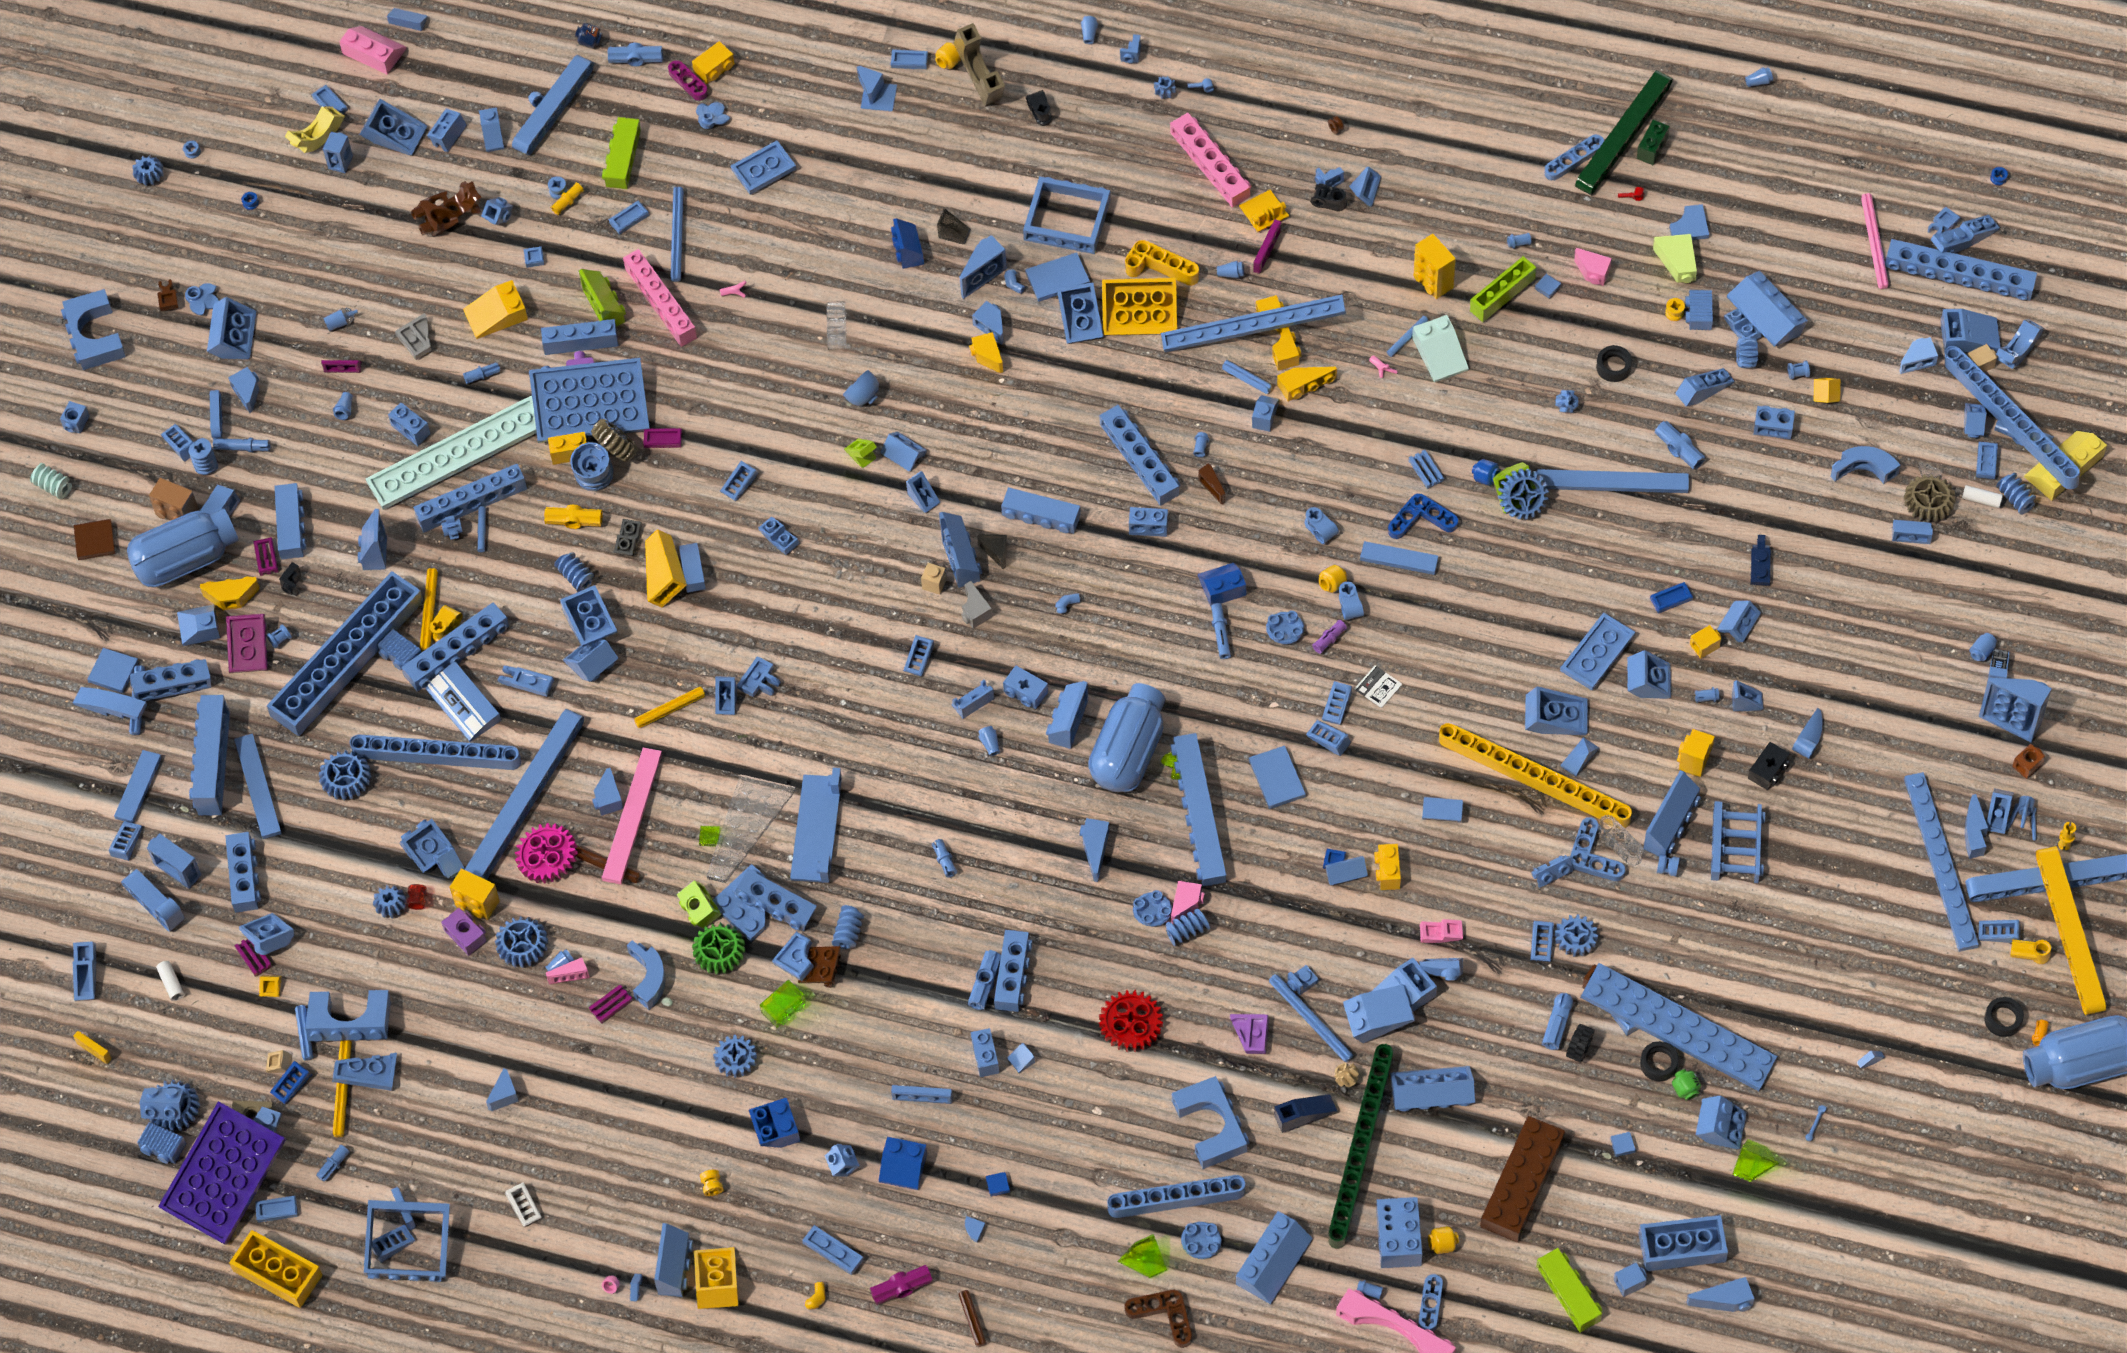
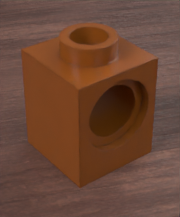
[2012,744,2045,779]

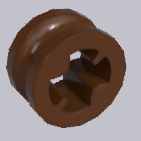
[1328,116,1344,134]

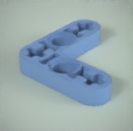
[1570,817,1625,881]

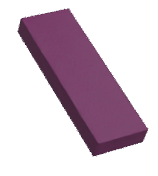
[1253,219,1281,274]

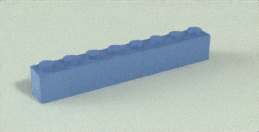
[1170,733,1226,886]

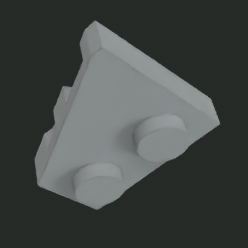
[395,313,431,360]

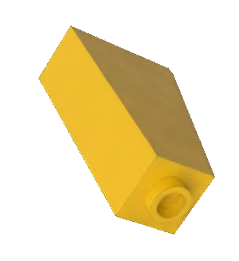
[645,529,687,608]

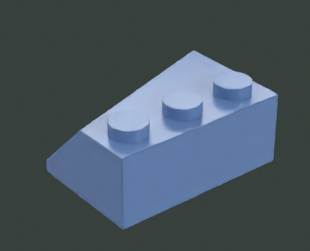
[939,512,982,588]

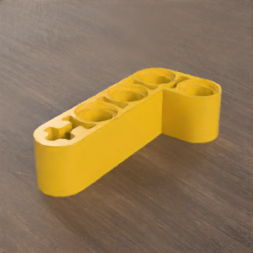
[1125,240,1199,286]

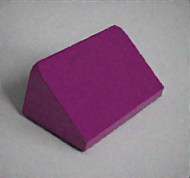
[321,360,362,373]

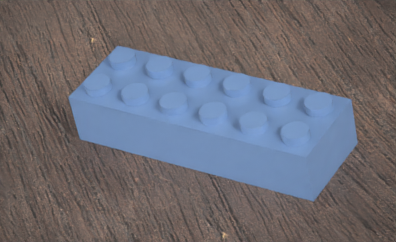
[189,695,230,815]

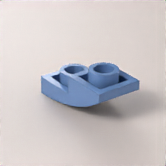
[1724,309,1761,340]
[758,517,800,555]

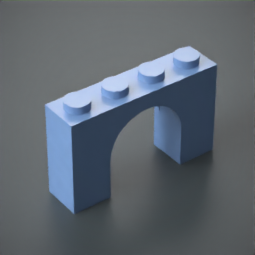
[61,289,126,370]
[305,990,391,1042]
[1171,1076,1249,1169]

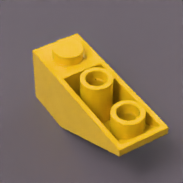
[1277,367,1337,402]

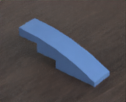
[73,687,147,721]

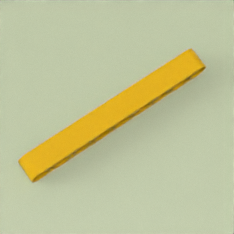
[2036,846,2106,1015]

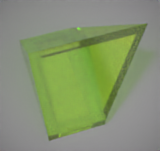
[1732,1139,1780,1182]
[1117,1234,1167,1278]

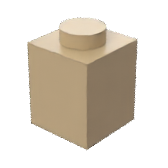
[1967,344,1997,372]
[921,563,947,595]

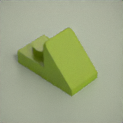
[844,438,877,468]

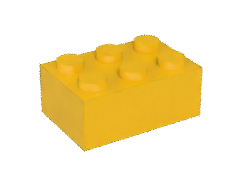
[1413,233,1456,299]

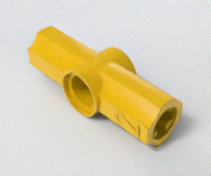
[544,504,603,529]

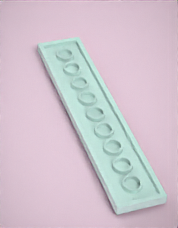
[365,396,536,510]

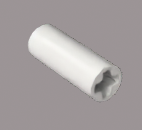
[1962,485,2003,508]
[156,961,185,1001]

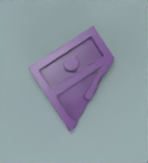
[1230,1014,1269,1054]

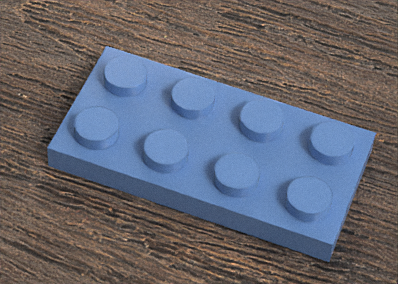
[1560,613,1635,690]

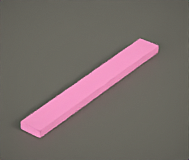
[602,748,662,885]

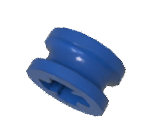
[1990,167,2008,186]
[241,192,259,210]

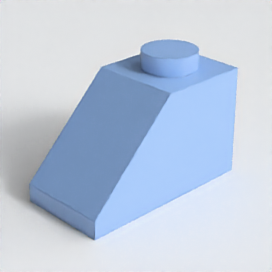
[1899,337,1938,374]

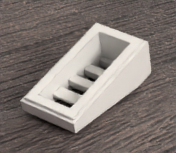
[505,1183,542,1227]

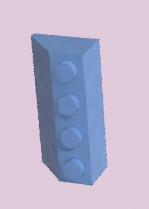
[1726,271,1808,347]
[1644,770,1701,857]
[1390,1066,1475,1111]
[1236,1211,1313,1304]

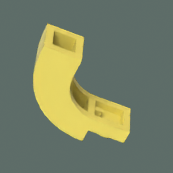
[285,106,345,153]

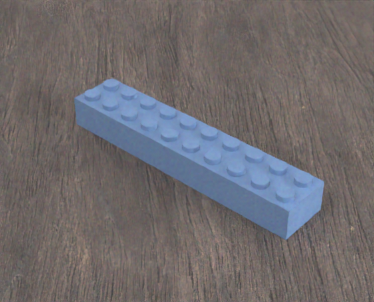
[267,571,424,736]

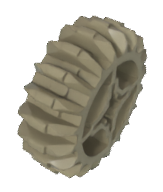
[591,419,638,462]
[1904,474,1956,523]

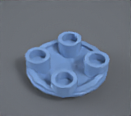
[1266,611,1304,644]
[1133,890,1172,927]
[1181,1221,1221,1259]

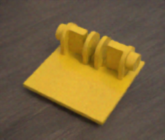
[1239,190,1289,232]

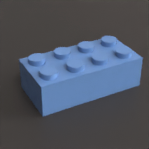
[1639,1215,1728,1271]

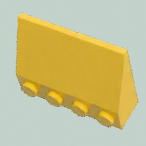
[1102,278,1177,335]

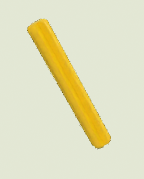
[634,687,705,728]

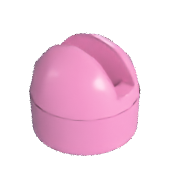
[602,1275,620,1294]

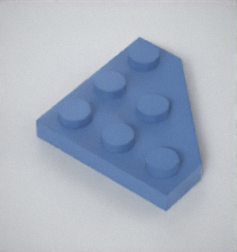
[713,864,766,942]

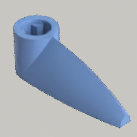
[1792,708,1823,759]

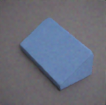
[387,8,428,31]

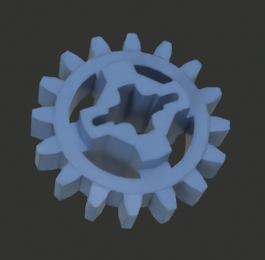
[1555,914,1598,957]
[713,1035,757,1078]

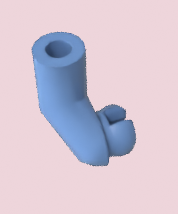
[1055,593,1080,613]

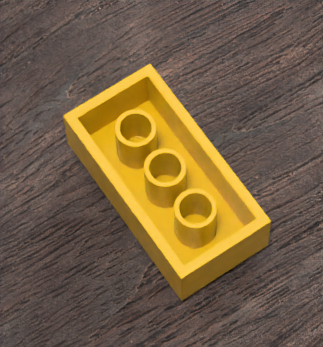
[229,1230,323,1308]

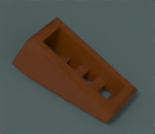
[1198,463,1225,505]

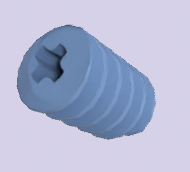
[189,438,218,475]
[1996,473,2036,515]
[554,552,594,592]
[832,905,864,949]
[1166,908,1210,946]

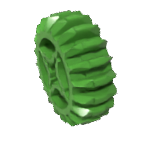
[692,922,745,975]

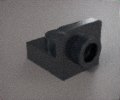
[279,562,301,596]

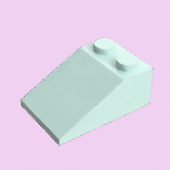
[1412,315,1469,383]

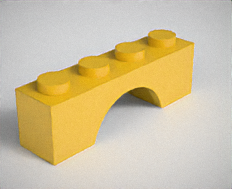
[1256,295,1302,371]

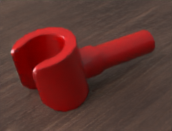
[1618,187,1645,201]

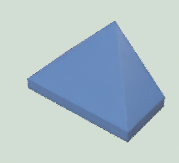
[1349,166,1381,207]
[1561,737,1599,777]

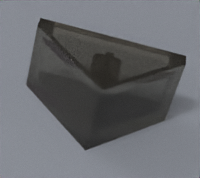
[937,208,971,245]
[977,534,1008,569]

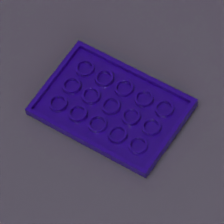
[158,1101,287,1245]

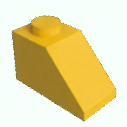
[969,332,1003,373]

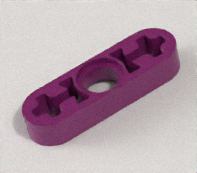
[668,60,708,101]

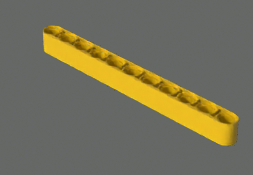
[1439,723,1632,829]

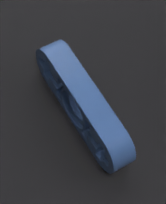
[210,390,223,439]
[1419,1274,1443,1332]

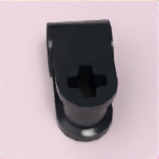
[1025,90,1052,126]
[1310,183,1347,212]

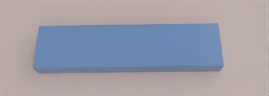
[1360,541,1438,575]
[114,750,162,823]

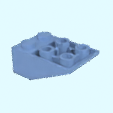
[1941,309,2000,353]
[1371,958,1437,1011]

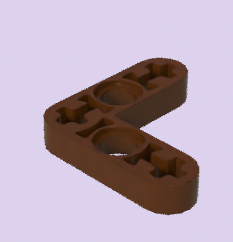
[1124,1290,1192,1348]

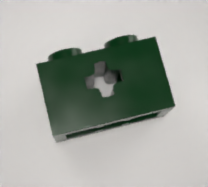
[1637,120,1670,165]

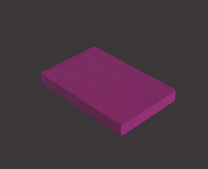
[226,614,268,673]

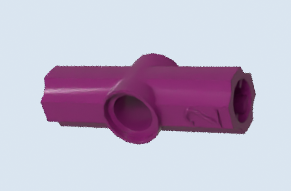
[870,1265,933,1305]

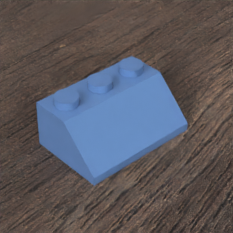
[207,297,256,359]
[1046,681,1089,749]
[654,1223,693,1297]

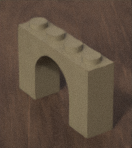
[954,23,1005,106]

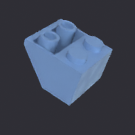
[1696,1095,1747,1149]

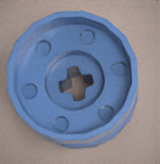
[570,442,614,491]

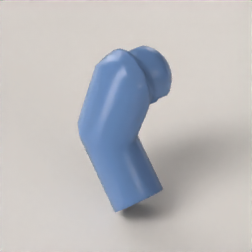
[1004,269,1025,294]

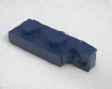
[1750,535,1771,586]

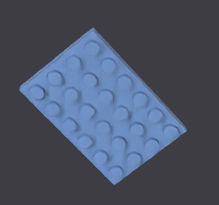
[529,358,649,443]

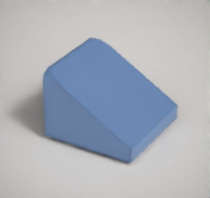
[1007,1043,1035,1073]

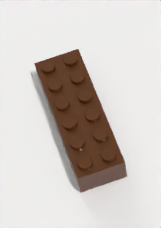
[1480,1116,1565,1243]

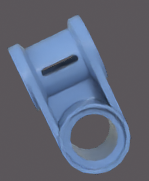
[1304,507,1339,544]
[1339,581,1364,620]

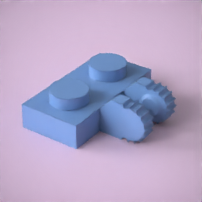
[737,656,781,697]

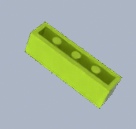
[602,117,641,189]
[1470,256,1536,322]
[1536,1248,1603,1333]

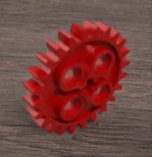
[1099,990,1163,1052]

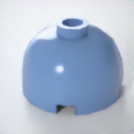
[843,370,879,406]

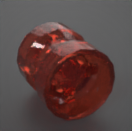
[406,884,427,910]

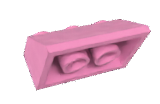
[339,26,407,75]

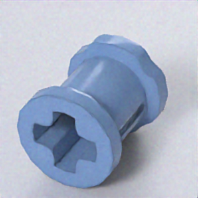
[1787,360,1810,379]
[266,624,292,648]

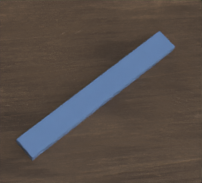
[1537,469,1689,493]

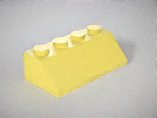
[2024,431,2107,501]

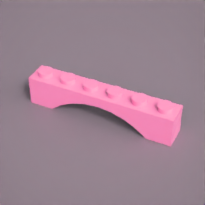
[1336,1288,1456,1353]

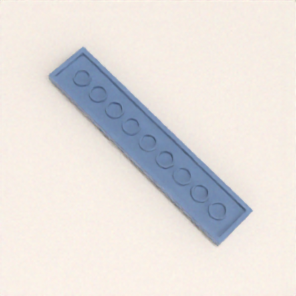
[1580,963,1777,1091]

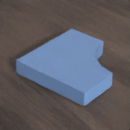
[1669,204,1709,240]
[772,931,814,981]

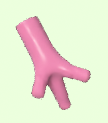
[720,281,747,298]
[1369,355,1397,378]

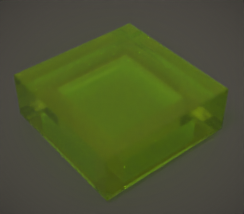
[699,826,720,847]

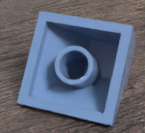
[177,604,220,646]

